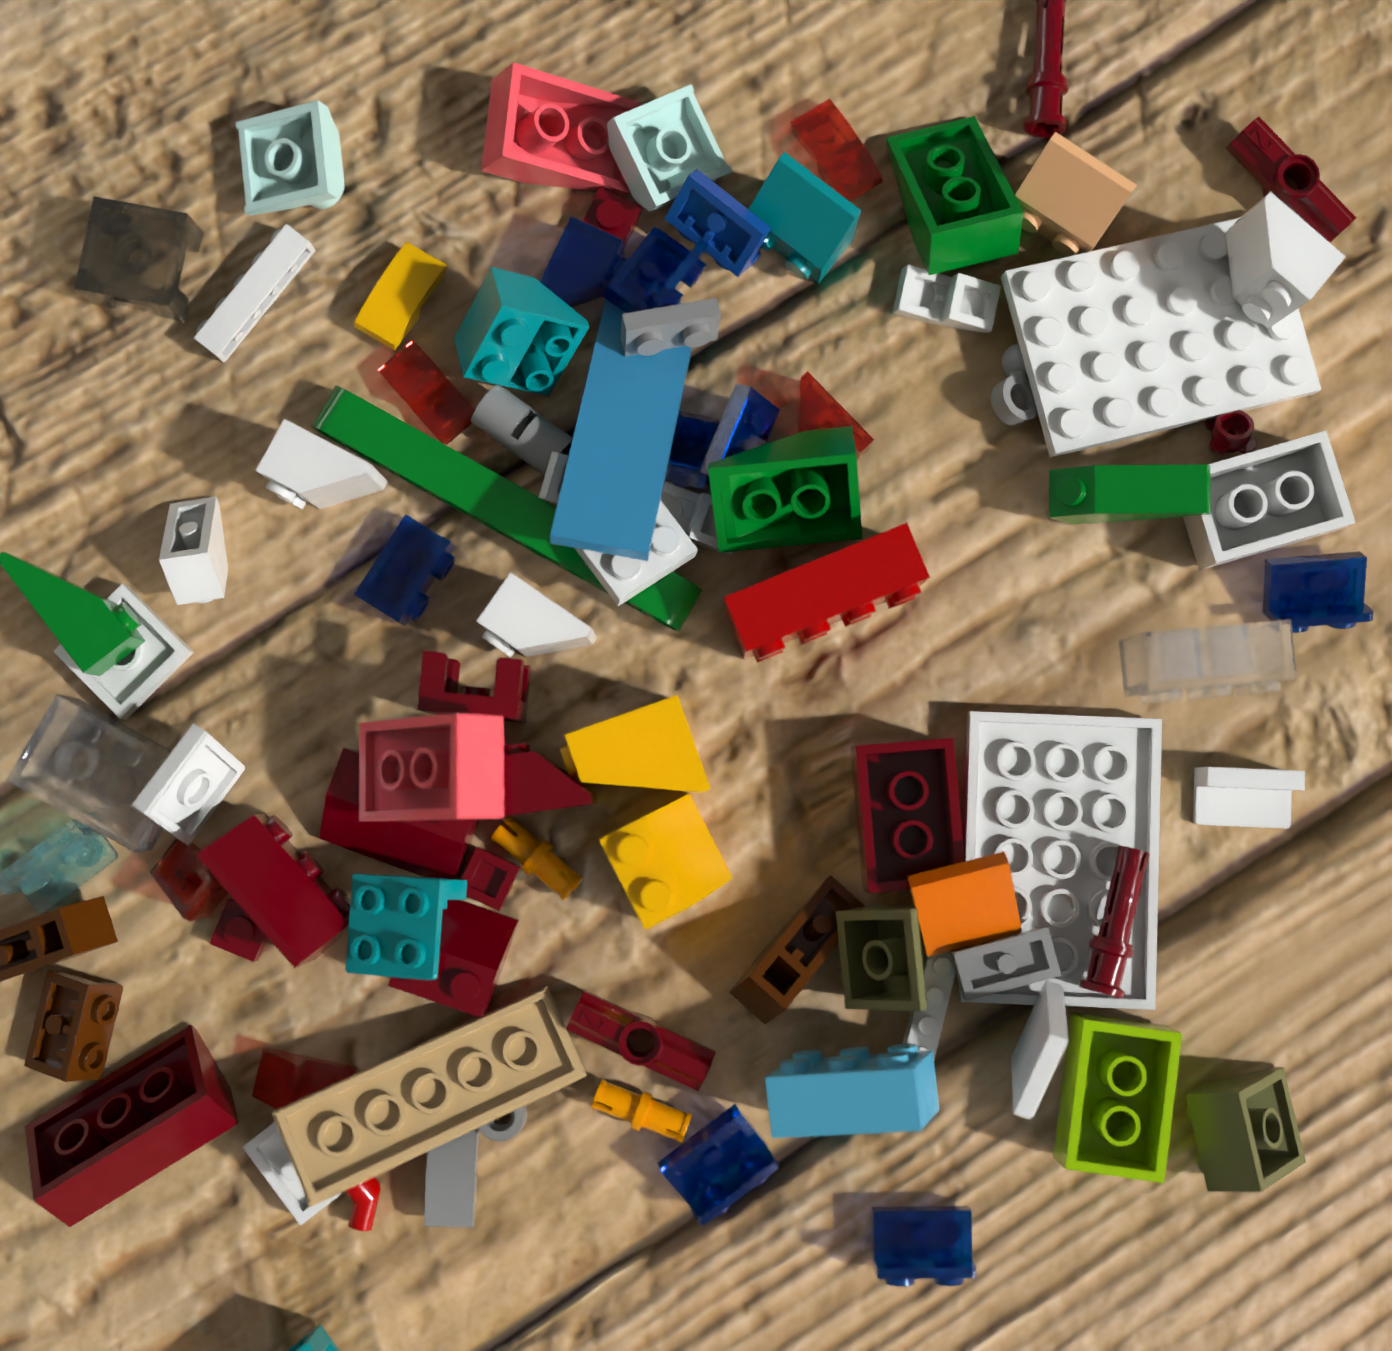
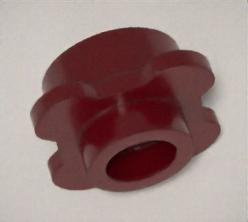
[1205,410,1257,455]

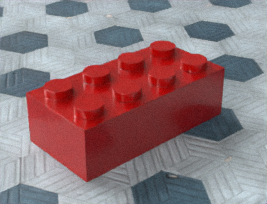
[722,523,930,663]

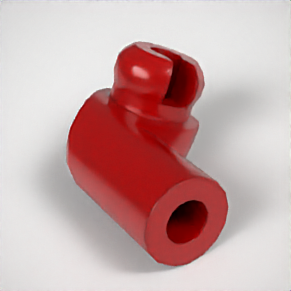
[345,1177,381,1231]

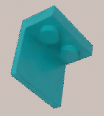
[345,874,467,980]

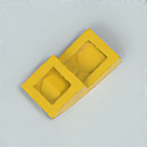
[354,242,446,351]

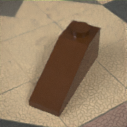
[729,875,865,1024]
[0,896,118,982]

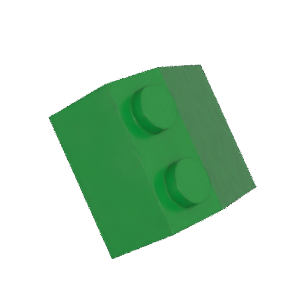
[886,116,1023,275]
[708,426,862,553]

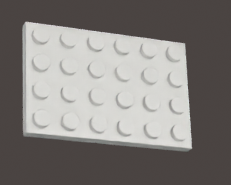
[1001,218,1322,458]
[958,711,1162,1010]

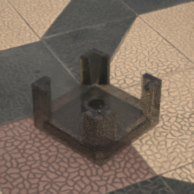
[74,196,203,321]

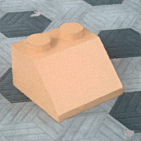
[1015,132,1137,257]

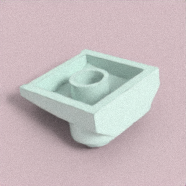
[607,84,733,211]
[235,100,344,216]

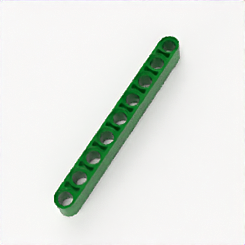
[312,385,702,632]

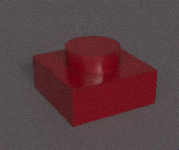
[580,187,642,253]
[461,846,522,911]
[209,898,268,962]

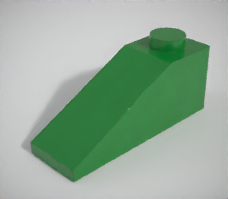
[1049,464,1210,525]
[0,552,145,676]

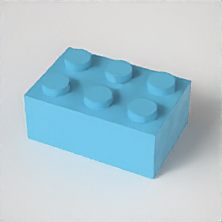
[765,1044,940,1138]

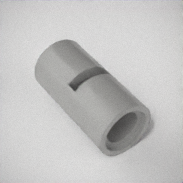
[471,385,573,476]

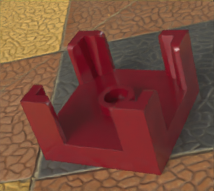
[417,651,531,723]

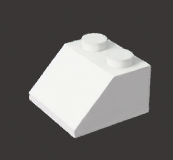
[1225,192,1346,329]
[256,419,388,510]
[477,572,597,657]

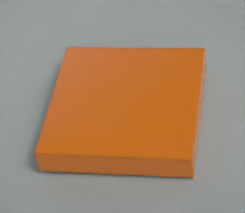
[907,851,1022,957]

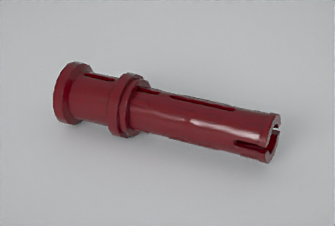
[1023,0,1069,138]
[1079,846,1150,999]

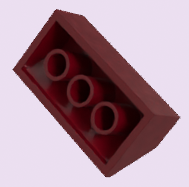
[25,1025,239,1227]

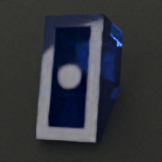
[539,216,628,308]

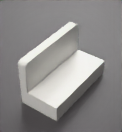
[1193,767,1305,828]

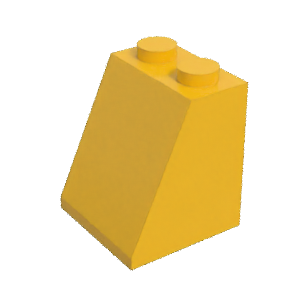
[560,695,711,793]
[599,793,733,930]

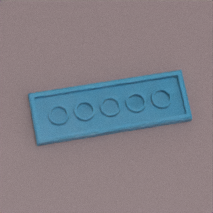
[550,290,692,561]

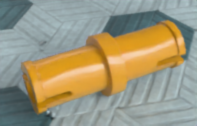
[491,816,584,901]
[591,1079,692,1144]

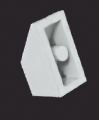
[159,496,228,605]

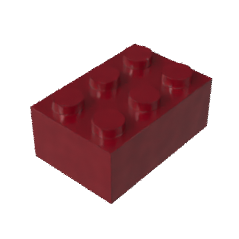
[850,738,965,893]

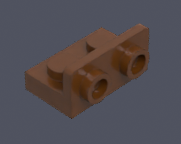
[24,971,123,1082]

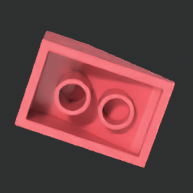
[481,62,641,195]
[359,714,505,821]

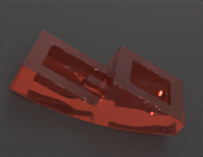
[790,98,883,202]
[377,339,475,446]

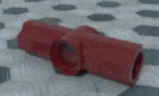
[1225,117,1356,243]
[566,989,716,1091]

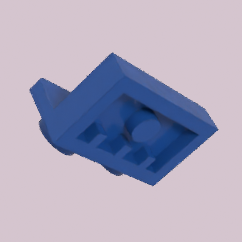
[664,169,772,277]

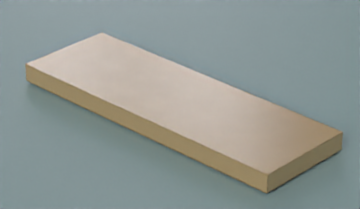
[272,986,587,1207]

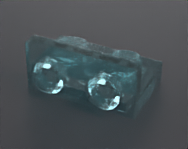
[0,818,118,914]

